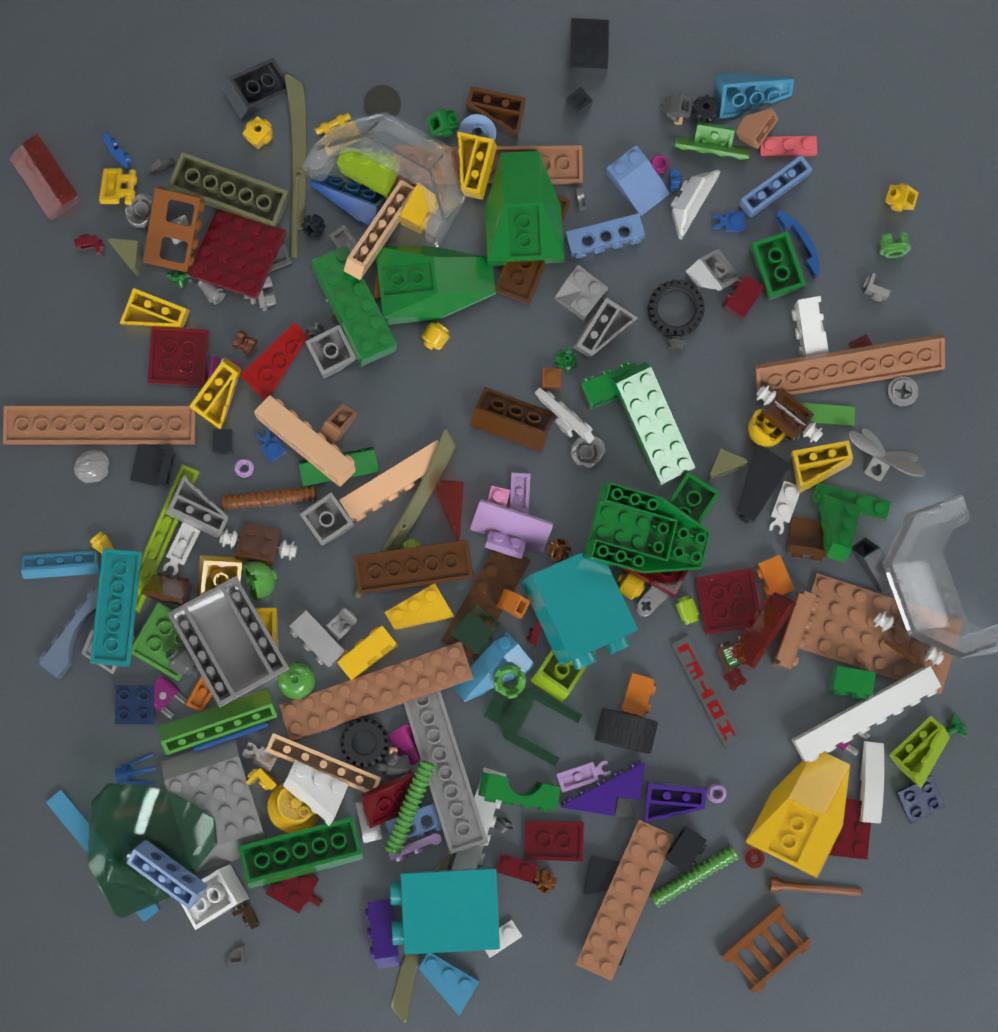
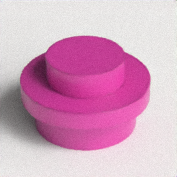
[650,155,669,174]

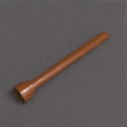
[769,877,863,896]

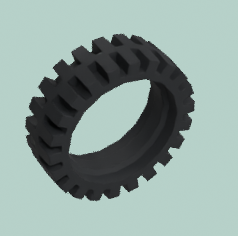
[648,279,705,337]

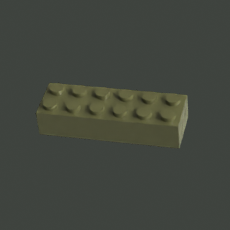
[168,152,290,227]

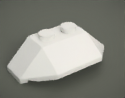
[671,170,721,240]

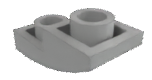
[355,800,382,843]

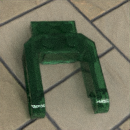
[483,684,582,766]

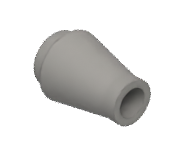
[197,281,225,305]

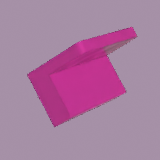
[388,723,421,766]

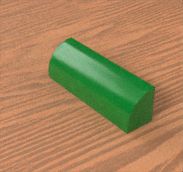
[299,446,379,486]

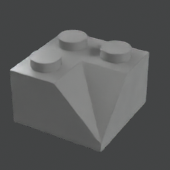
[554,265,608,321]
[305,325,357,379]
[300,492,355,546]

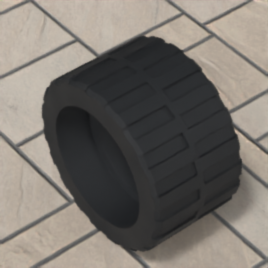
[594,708,658,754]

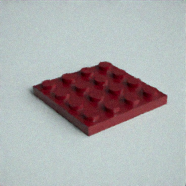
[187,209,287,300]

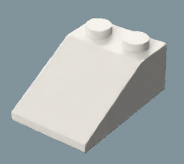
[181,864,249,930]

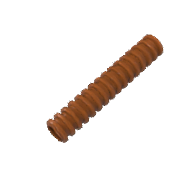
[221,485,317,511]

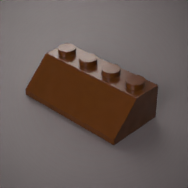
[470,387,555,452]

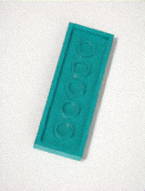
[90,549,142,667]

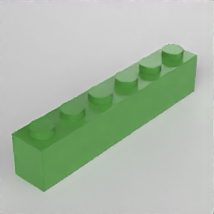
[158,689,277,755]

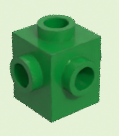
[426,108,460,138]

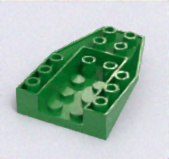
[485,151,564,266]
[376,246,496,325]
[583,482,711,573]

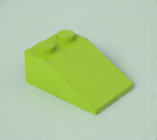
[530,649,596,703]

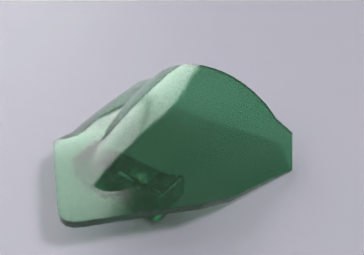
[88,783,217,918]

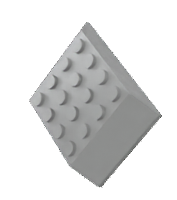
[167,576,289,707]
[161,738,268,873]

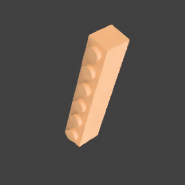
[344,180,415,280]
[254,396,356,487]
[339,440,439,522]
[265,733,381,792]

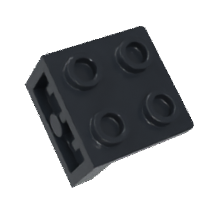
[130,444,176,489]

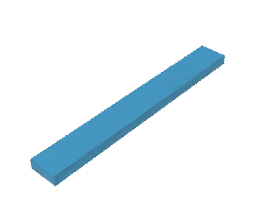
[46,790,160,922]

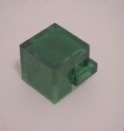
[451,605,501,656]

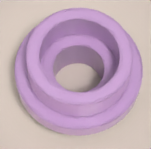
[235,459,254,478]
[707,784,726,803]

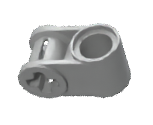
[636,586,669,617]

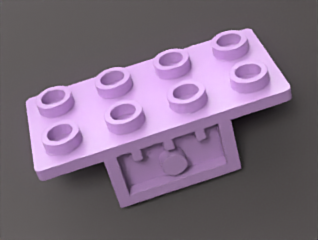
[470,499,553,559]

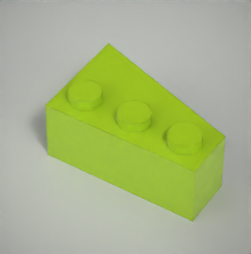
[337,146,400,199]
[889,716,950,788]

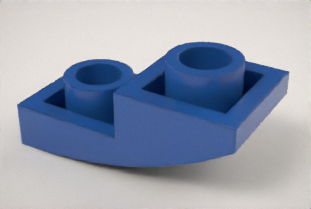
[102,133,132,171]

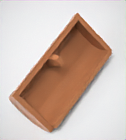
[772,591,818,670]

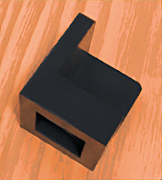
[566,87,593,114]
[213,429,234,454]

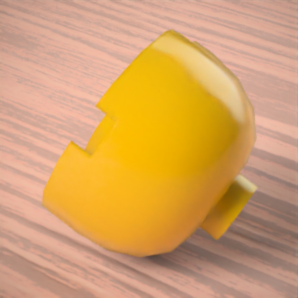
[748,409,786,447]

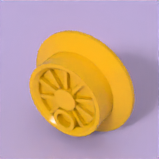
[267,783,320,833]

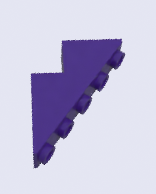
[561,760,645,816]

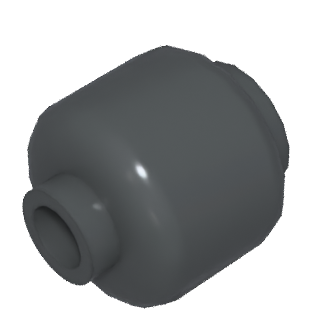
[168,647,197,676]

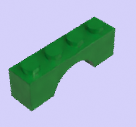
[478,772,561,812]

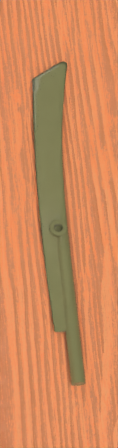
[284,73,307,258]
[353,428,457,599]
[390,851,456,1024]

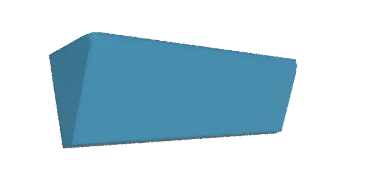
[21,550,100,579]

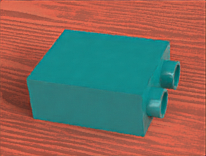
[521,551,638,670]
[390,867,500,955]

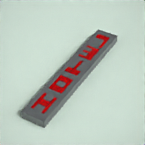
[671,636,742,748]

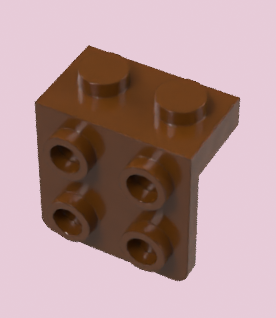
[786,517,827,562]

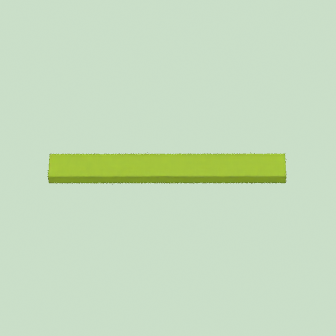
[136,464,200,613]

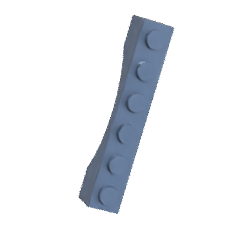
[39,581,99,679]

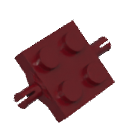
[266,873,323,914]

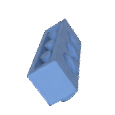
[739,155,813,219]
[565,213,645,259]
[385,803,442,845]
[127,840,208,909]

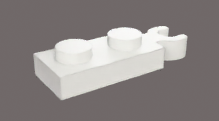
[769,481,800,535]
[163,522,201,576]

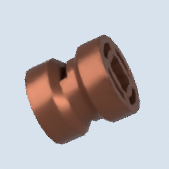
[232,330,258,356]

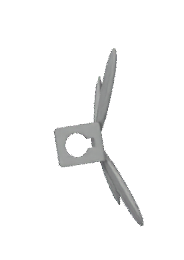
[849,428,925,481]

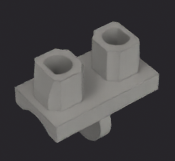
[244,276,277,311]

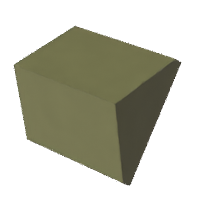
[108,238,143,277]
[707,449,748,482]

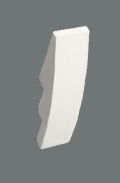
[859,741,884,823]

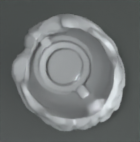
[125,194,153,228]
[570,434,606,468]
[74,450,109,483]

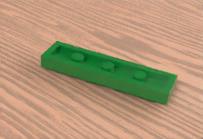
[811,483,891,521]

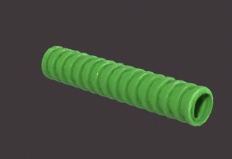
[384,760,436,855]
[650,844,739,908]

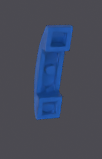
[775,210,820,280]

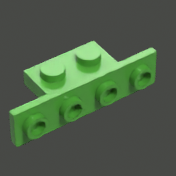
[675,122,750,160]

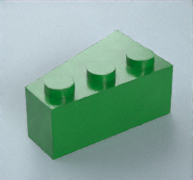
[818,494,861,563]

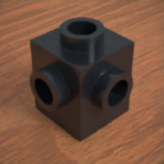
[691,94,719,123]

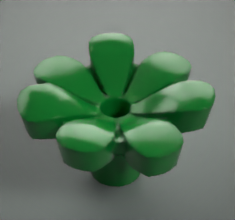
[166,270,190,288]
[553,348,578,373]
[946,713,967,737]

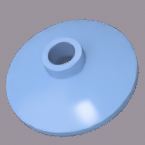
[459,114,496,141]

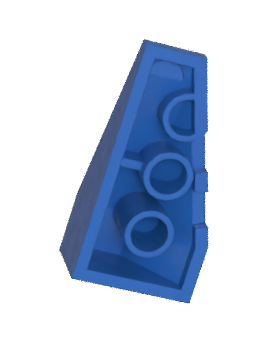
[310,174,387,225]

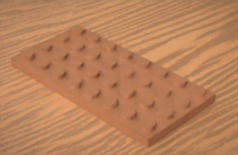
[799,573,963,694]

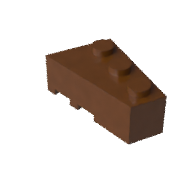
[466,86,526,140]

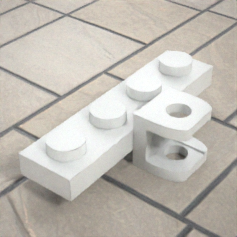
[535,388,595,444]

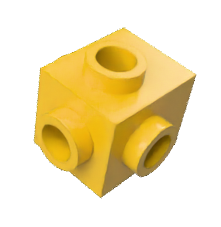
[242,116,273,150]
[885,183,919,212]

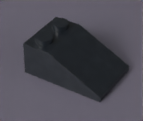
[569,18,609,76]
[221,58,287,119]

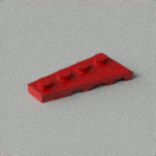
[240,322,308,401]

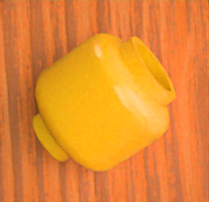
[421,322,450,351]
[616,573,646,600]

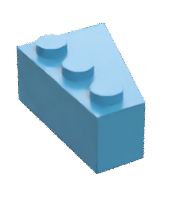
[419,953,479,1016]

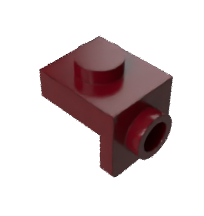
[74,234,105,257]
[526,621,542,646]

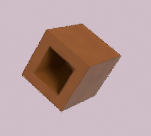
[541,368,562,391]

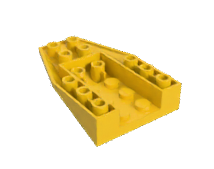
[745,752,850,879]

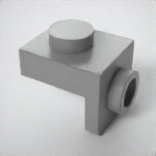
[863,273,891,302]
[324,607,358,641]

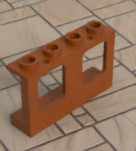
[143,186,206,272]

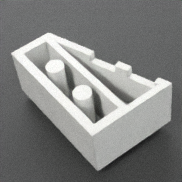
[791,296,829,357]
[283,760,348,826]

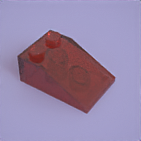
[436,480,464,541]

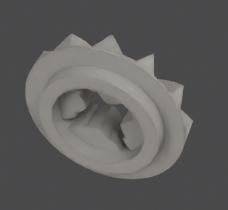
[888,376,919,407]

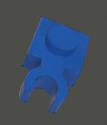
[669,169,682,193]
[712,212,745,232]
[255,427,287,463]

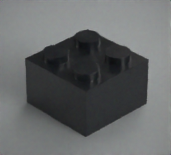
[665,826,707,873]

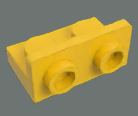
[246,768,280,790]

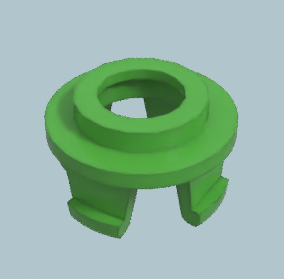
[879,232,911,258]
[494,665,526,699]

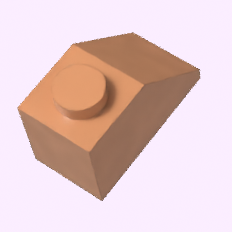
[735,108,778,149]
[320,403,358,445]

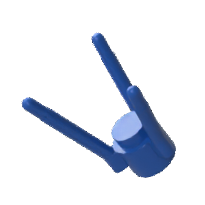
[115,752,156,785]

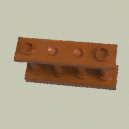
[720,904,812,993]

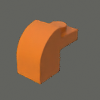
[496,589,530,619]

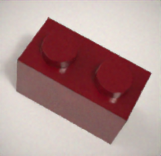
[723,275,765,321]
[496,852,538,883]

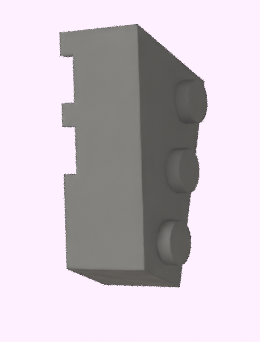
[572,297,638,358]
[165,476,229,538]
[284,604,345,667]

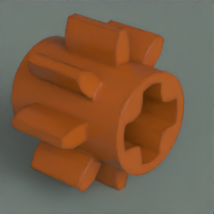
[546,538,572,562]
[532,869,558,893]

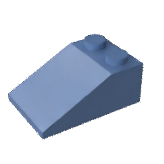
[606,145,670,217]

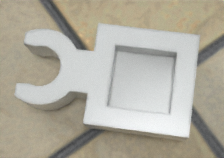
[242,742,278,772]

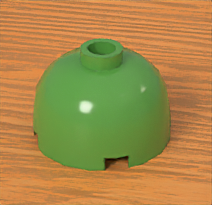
[242,561,277,601]
[277,661,316,700]

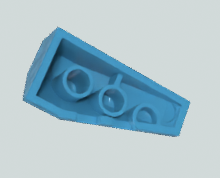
[714,73,794,118]
[453,631,535,702]

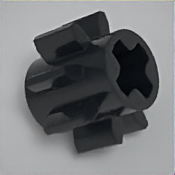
[301,213,326,238]

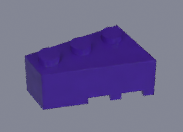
[643,780,707,823]
[365,899,401,969]

